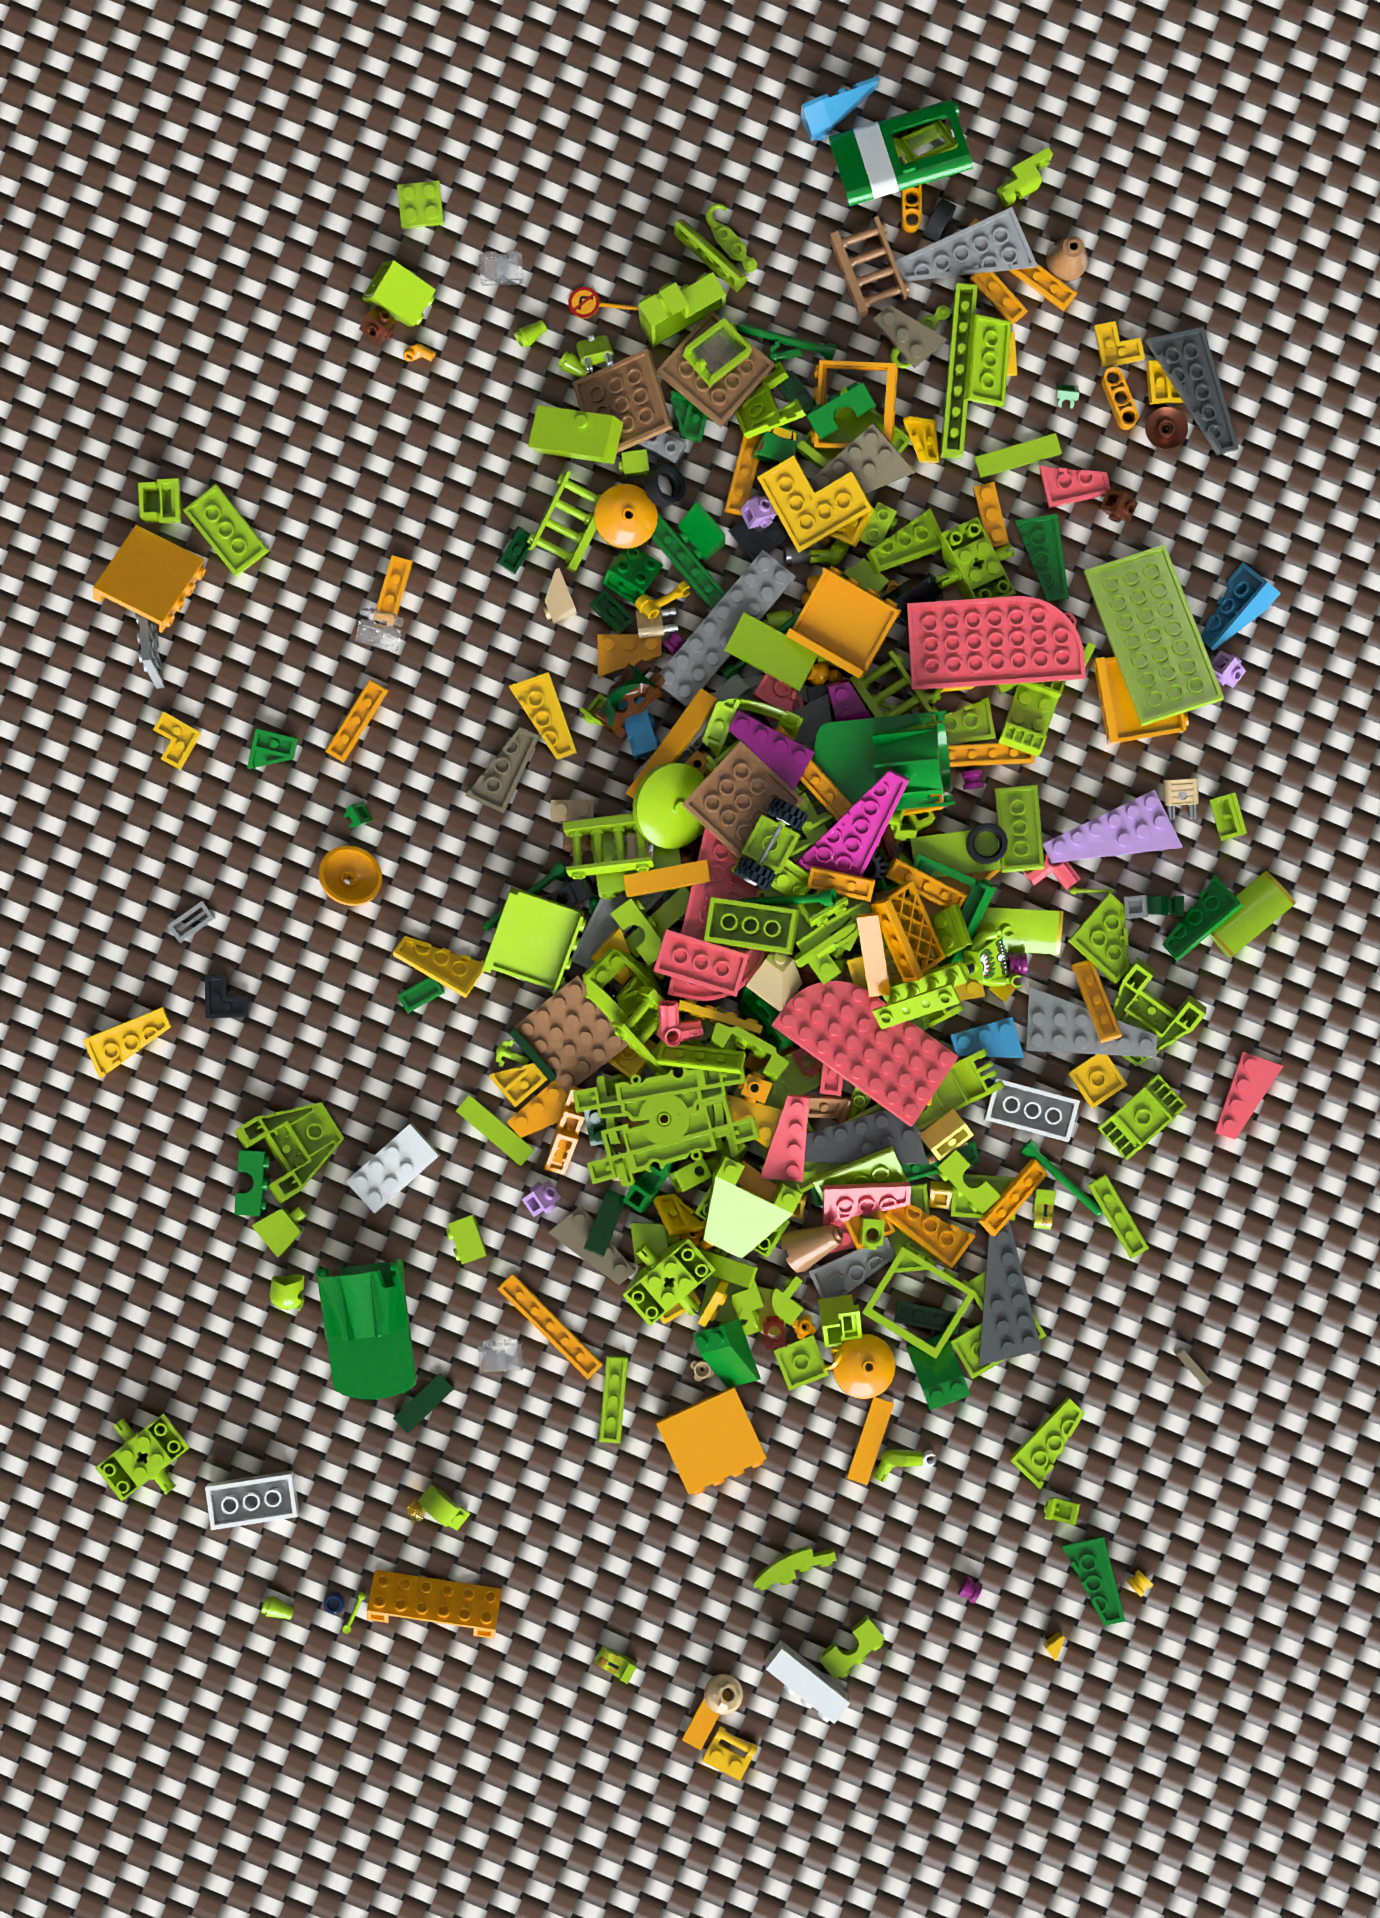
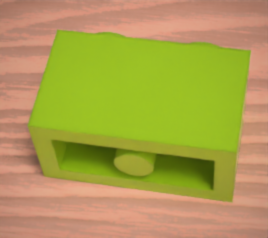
[446,1214,488,1264]

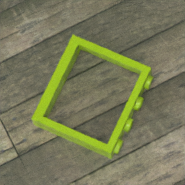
[862,1245,977,1359]

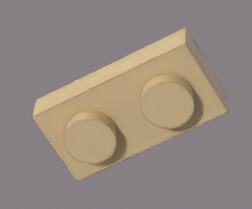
[551,800,594,822]

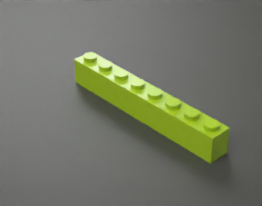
[940,283,978,460]

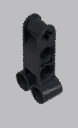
[543,875,598,906]

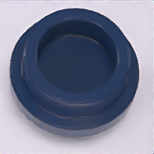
[323,1592,345,1614]

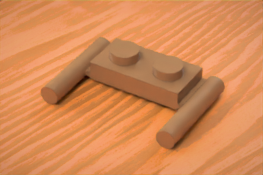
[805,1094,853,1125]

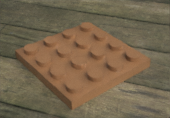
[656,310,776,428]
[572,349,673,453]
[682,741,804,859]
[514,974,628,1093]

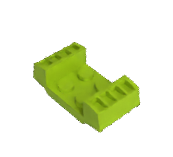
[998,681,1065,757]
[710,1022,789,1081]
[1098,1074,1187,1160]

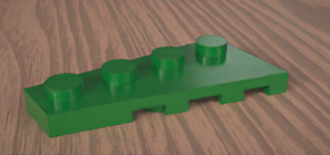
[1015,514,1069,602]
[1162,875,1243,962]
[1062,1535,1125,1626]

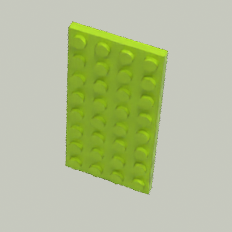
[1083,544,1224,726]

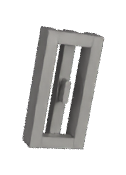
[167,901,216,943]

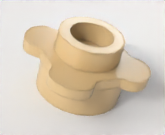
[690,1359,714,1381]

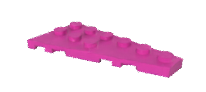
[796,769,910,876]

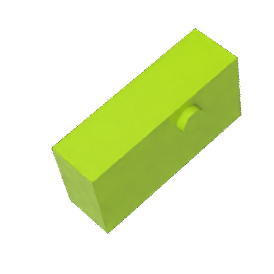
[528,405,624,464]
[704,897,799,955]

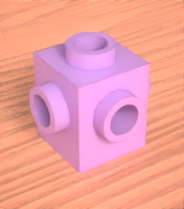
[740,495,777,529]
[1211,650,1246,687]
[522,1181,561,1217]

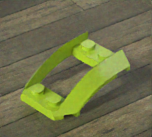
[702,698,804,757]
[583,947,669,1049]

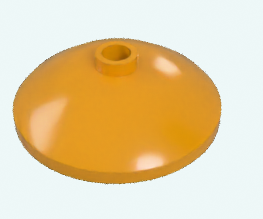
[594,484,658,549]
[318,846,382,906]
[832,1334,895,1399]

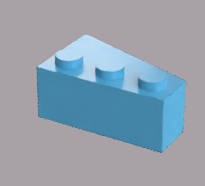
[619,697,661,760]
[948,1017,1024,1058]

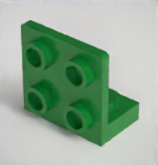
[602,547,663,604]

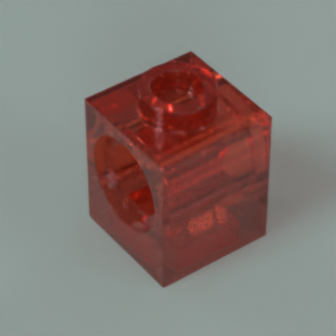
[790,1048,823,1077]
[762,1316,787,1349]

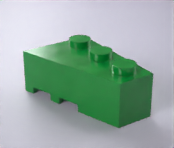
[737,982,795,1053]

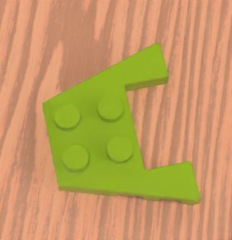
[735,361,806,439]

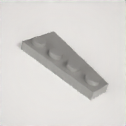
[809,1236,896,1299]

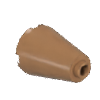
[1046,236,1088,282]
[781,1224,843,1273]

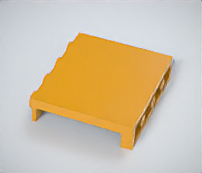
[93,525,206,633]
[786,566,901,679]
[1093,657,1189,745]
[656,1386,767,1495]

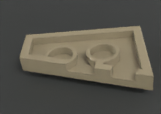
[873,305,948,368]

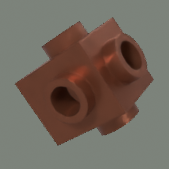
[359,306,397,344]
[1100,489,1138,523]

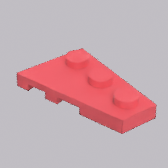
[1039,466,1111,508]

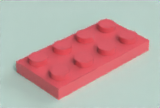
[653,929,749,997]

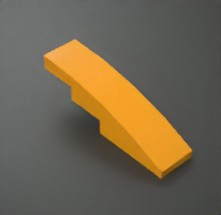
[544,1086,585,1175]

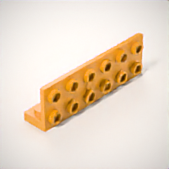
[367,1570,502,1639]

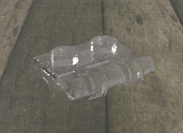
[355,607,404,653]

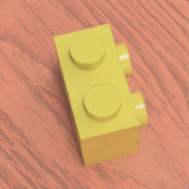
[919,1109,973,1161]

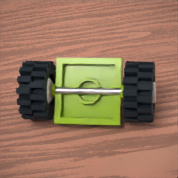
[733,797,808,891]

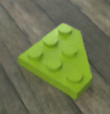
[1068,893,1130,984]

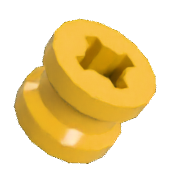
[1126,1569,1153,1597]

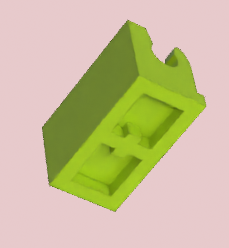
[1209,792,1247,841]

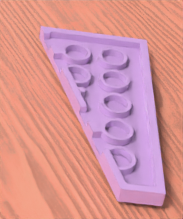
[1043,790,1183,863]

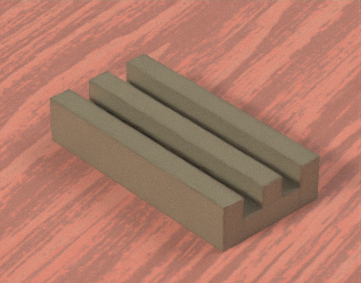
[1174,1347,1212,1388]

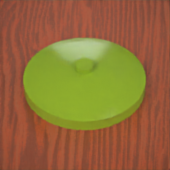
[633,762,705,849]

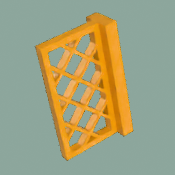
[870,881,946,982]

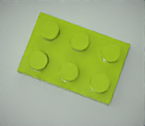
[950,1174,1016,1221]

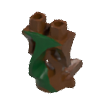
[592,659,665,744]

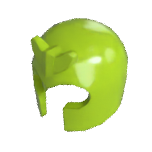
[269,1274,305,1311]

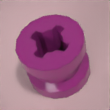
[661,631,685,656]
[961,770,984,790]
[1008,953,1027,974]
[958,1576,983,1603]

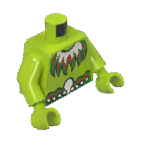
[961,923,1022,988]

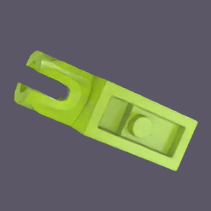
[996,147,1053,207]
[731,1264,764,1336]

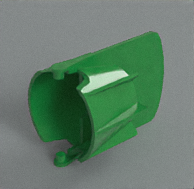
[814,711,955,814]
[316,1259,416,1400]

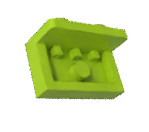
[860,503,898,550]
[797,891,848,927]

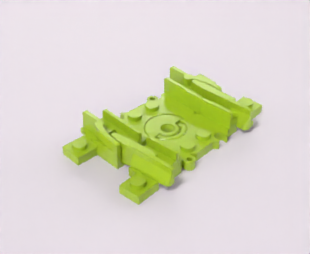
[730,793,887,985]
[573,1065,760,1187]

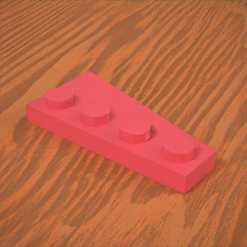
[752,673,797,712]
[1214,1052,1283,1140]
[760,1094,810,1182]
[823,1182,911,1226]

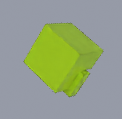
[138,478,181,523]
[843,558,889,598]
[818,1294,862,1348]

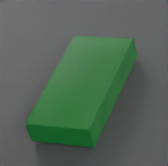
[397,977,445,1013]

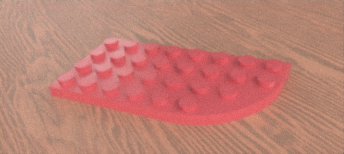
[907,596,1086,690]
[667,828,766,1001]
[771,981,959,1127]

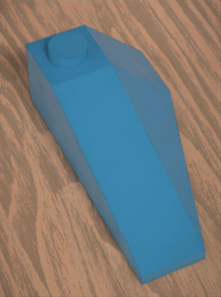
[800,76,880,141]
[1201,563,1281,651]

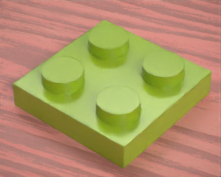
[397,181,444,229]
[773,1335,829,1391]

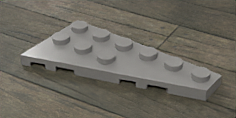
[895,207,1038,282]
[571,890,667,969]

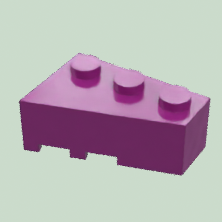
[825,679,872,722]

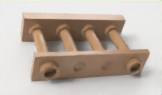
[829,216,910,318]

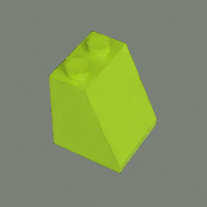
[361,260,436,327]

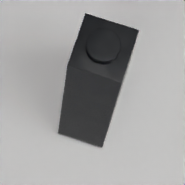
[881,573,944,628]

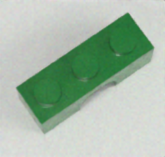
[806,382,877,439]
[234,1149,271,1216]
[623,1161,677,1213]

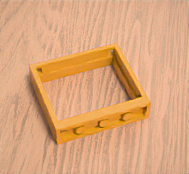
[811,360,898,450]

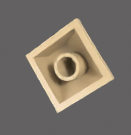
[543,568,577,623]
[746,952,803,1012]

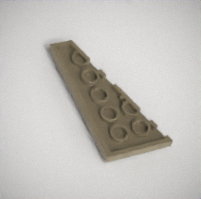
[809,423,916,494]

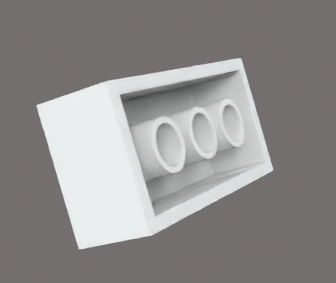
[984,1078,1080,1142]
[346,1123,441,1214]
[205,1470,299,1530]
[765,1640,850,1724]

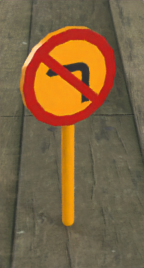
[568,287,639,318]

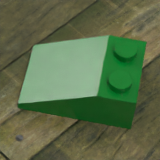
[678,501,726,562]
[693,1318,761,1388]
[906,1333,971,1410]

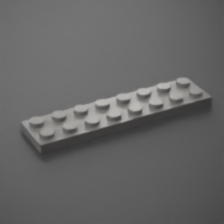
[659,550,796,708]

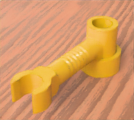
[635,581,690,619]

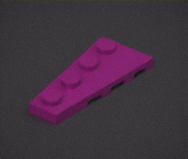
[728,710,815,790]

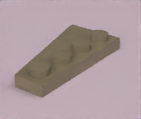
[465,727,540,814]
[548,1205,636,1285]

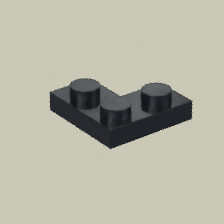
[728,519,788,562]
[205,975,250,1019]

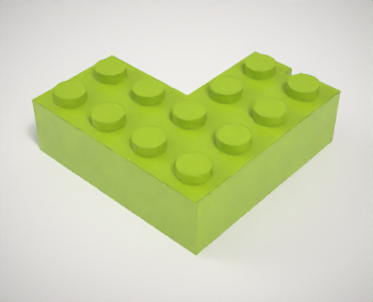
[638,272,726,348]

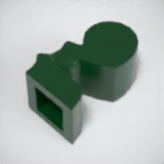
[1147,896,1184,917]

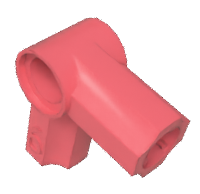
[1022,853,1081,890]
[657,1000,703,1046]

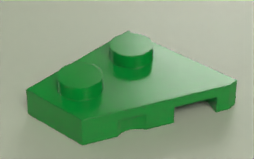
[670,390,707,443]
[247,728,299,769]

